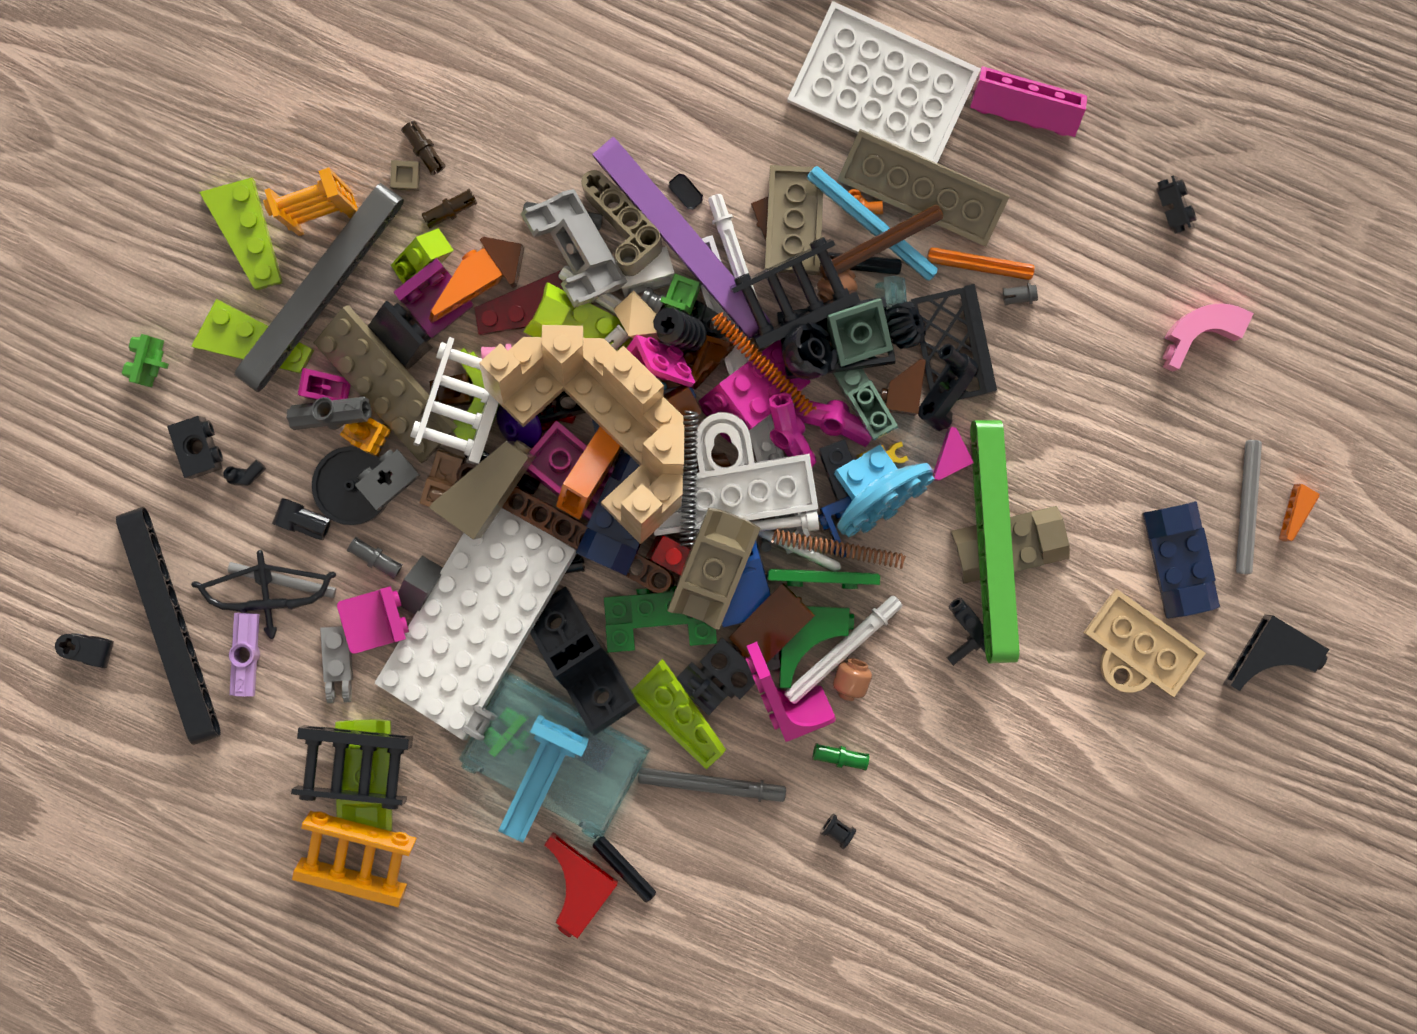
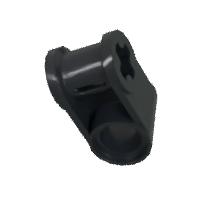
[55,633,114,668]

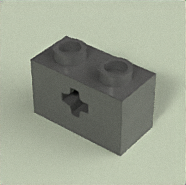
[355,449,421,511]

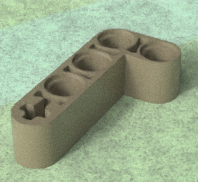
[581,170,663,276]

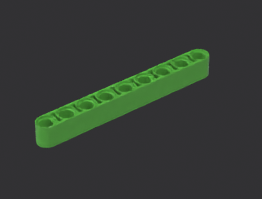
[970,420,1020,664]

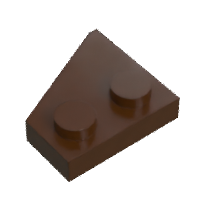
[668,335,735,390]

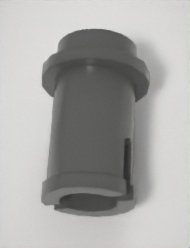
[1003,283,1038,306]

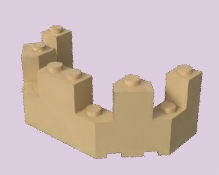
[479,325,684,544]

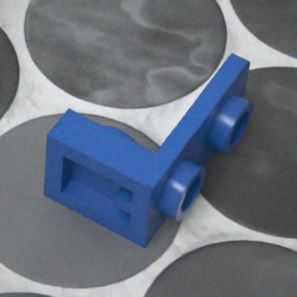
[818,496,852,558]

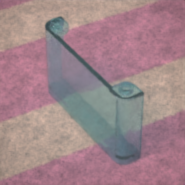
[459,671,650,839]

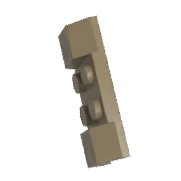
[951,506,1070,584]
[667,508,761,630]

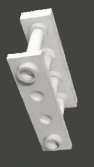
[410,337,499,466]

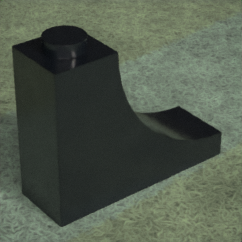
[1223,614,1329,691]

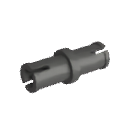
[347,537,403,579]

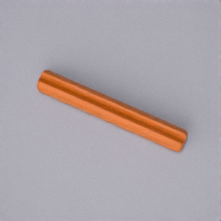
[927,247,1035,280]

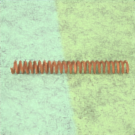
[771,529,906,569]

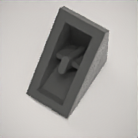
[398,556,443,614]

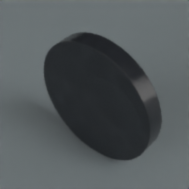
[312,446,392,525]

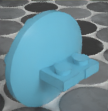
[834,444,935,537]

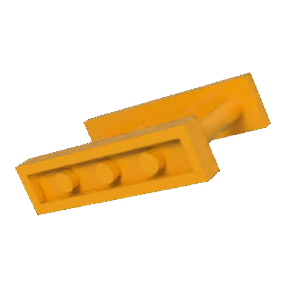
[263,168,358,236]
[292,810,416,907]

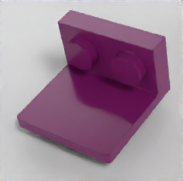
[394,258,473,338]

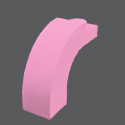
[1163,304,1254,372]

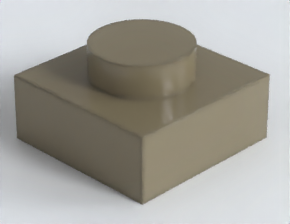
[390,160,420,191]

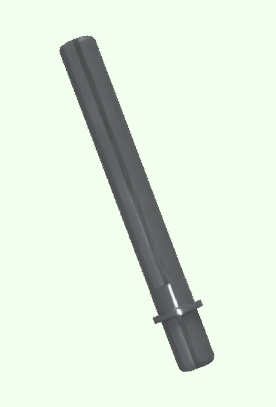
[638,767,786,802]

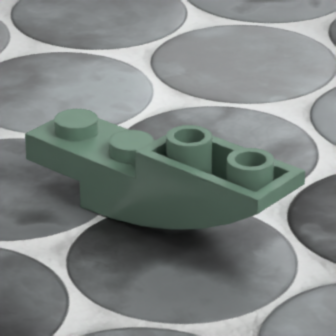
[831,346,898,440]

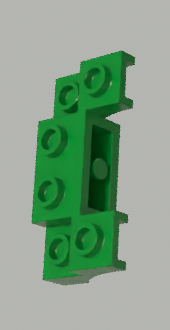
[604,586,717,653]

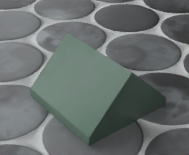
[826,298,893,367]

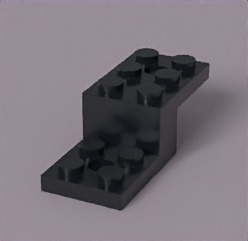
[530,586,640,736]

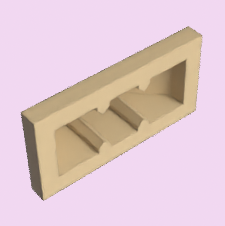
[613,290,661,342]

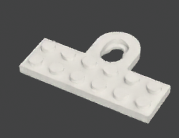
[654,412,818,536]

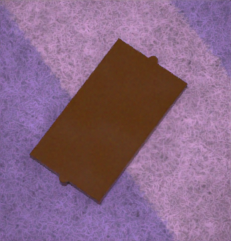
[729,583,815,664]

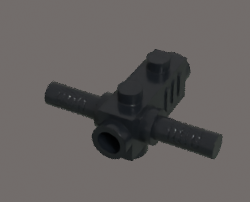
[946,598,1018,666]

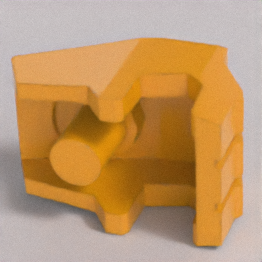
[340,418,392,456]

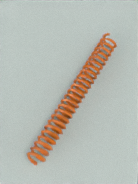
[711,312,817,416]

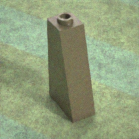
[429,440,535,540]

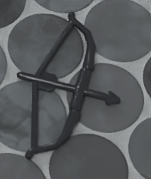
[191,550,336,639]

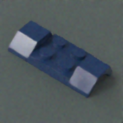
[576,452,641,576]
[1143,501,1220,619]

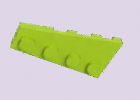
[199,177,283,290]
[191,299,314,374]
[632,658,726,769]

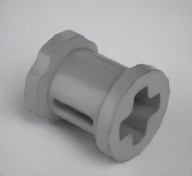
[462,705,497,741]

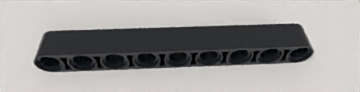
[116,507,221,745]

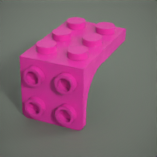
[699,340,811,443]
[746,642,836,742]

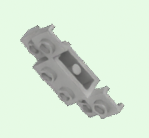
[521,189,627,307]

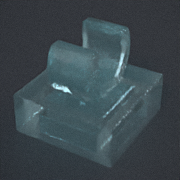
[875,276,907,305]

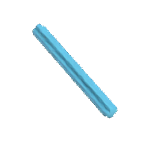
[807,166,938,281]

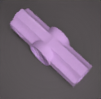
[229,613,260,697]

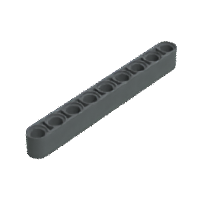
[234,183,404,392]

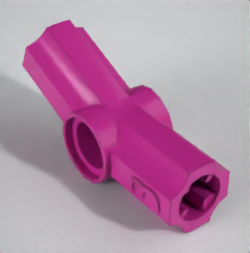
[768,392,817,467]
[794,399,872,447]

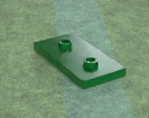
[767,569,880,589]

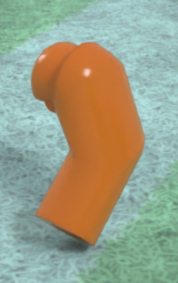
[848,189,883,215]

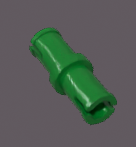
[812,743,870,771]

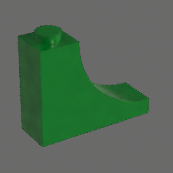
[779,605,854,688]

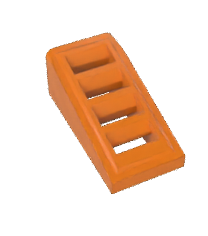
[1279,484,1320,542]

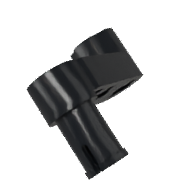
[918,343,978,431]

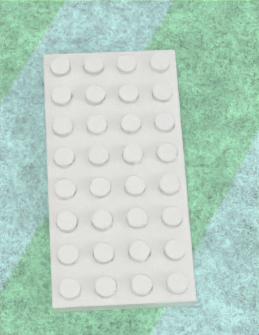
[375,508,577,740]

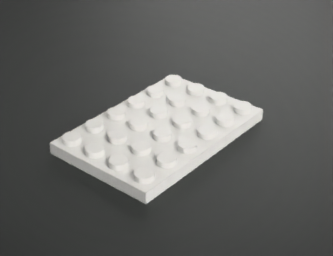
[787,1,980,163]

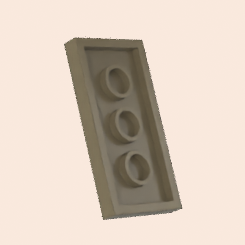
[765,165,824,275]

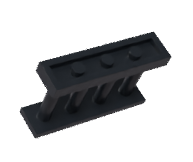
[730,237,860,349]
[291,725,413,809]

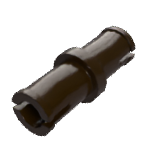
[401,121,446,175]
[422,188,478,229]

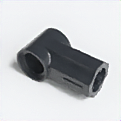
[272,498,331,540]

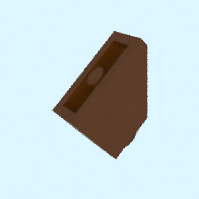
[880,359,926,416]

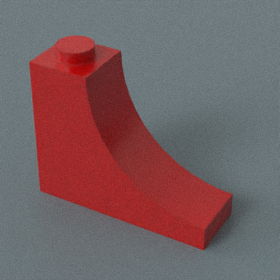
[544,832,618,939]

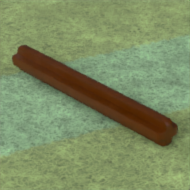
[819,205,943,280]

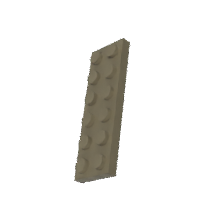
[837,129,1010,247]
[313,305,458,463]

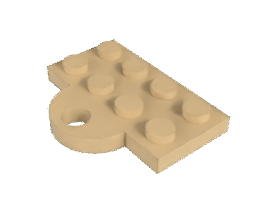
[1083,589,1206,697]

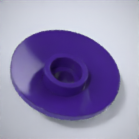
[496,405,542,448]

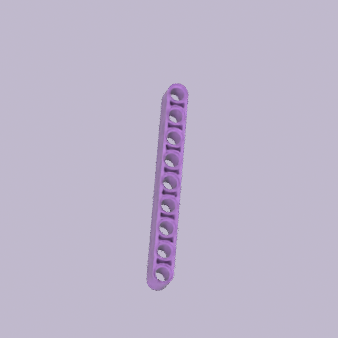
[592,137,771,339]

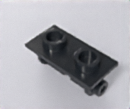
[1156,175,1197,234]

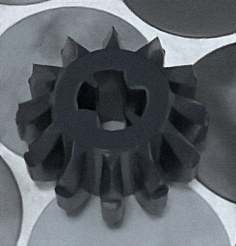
[885,301,926,349]

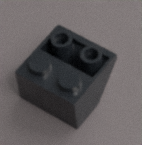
[368,301,433,369]

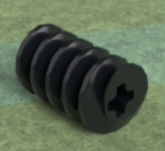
[653,308,707,352]

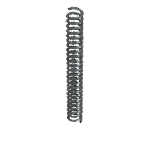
[680,411,699,547]

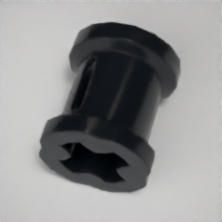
[820,814,856,849]

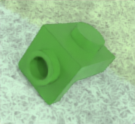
[660,274,702,315]

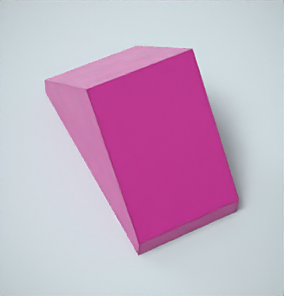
[298,368,350,400]
[933,426,974,481]

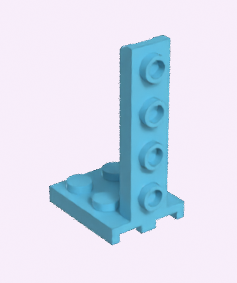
[498,715,589,843]

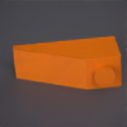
[429,248,503,323]

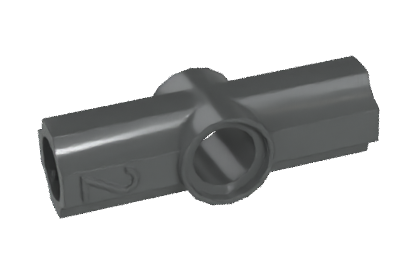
[286,397,372,430]

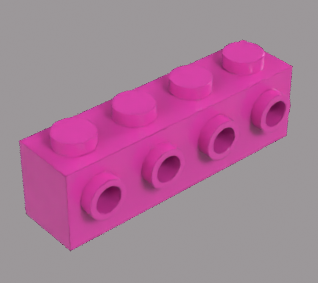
[970,66,1087,137]

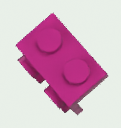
[626,334,695,387]
[337,586,409,654]

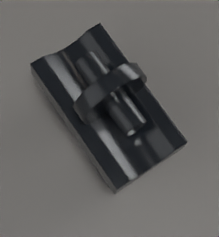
[677,662,728,715]

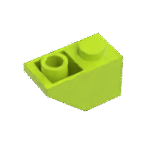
[391,228,454,284]

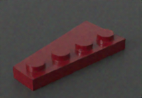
[474,270,564,335]

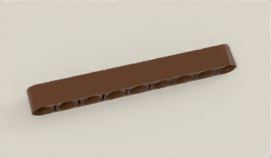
[456,463,675,593]

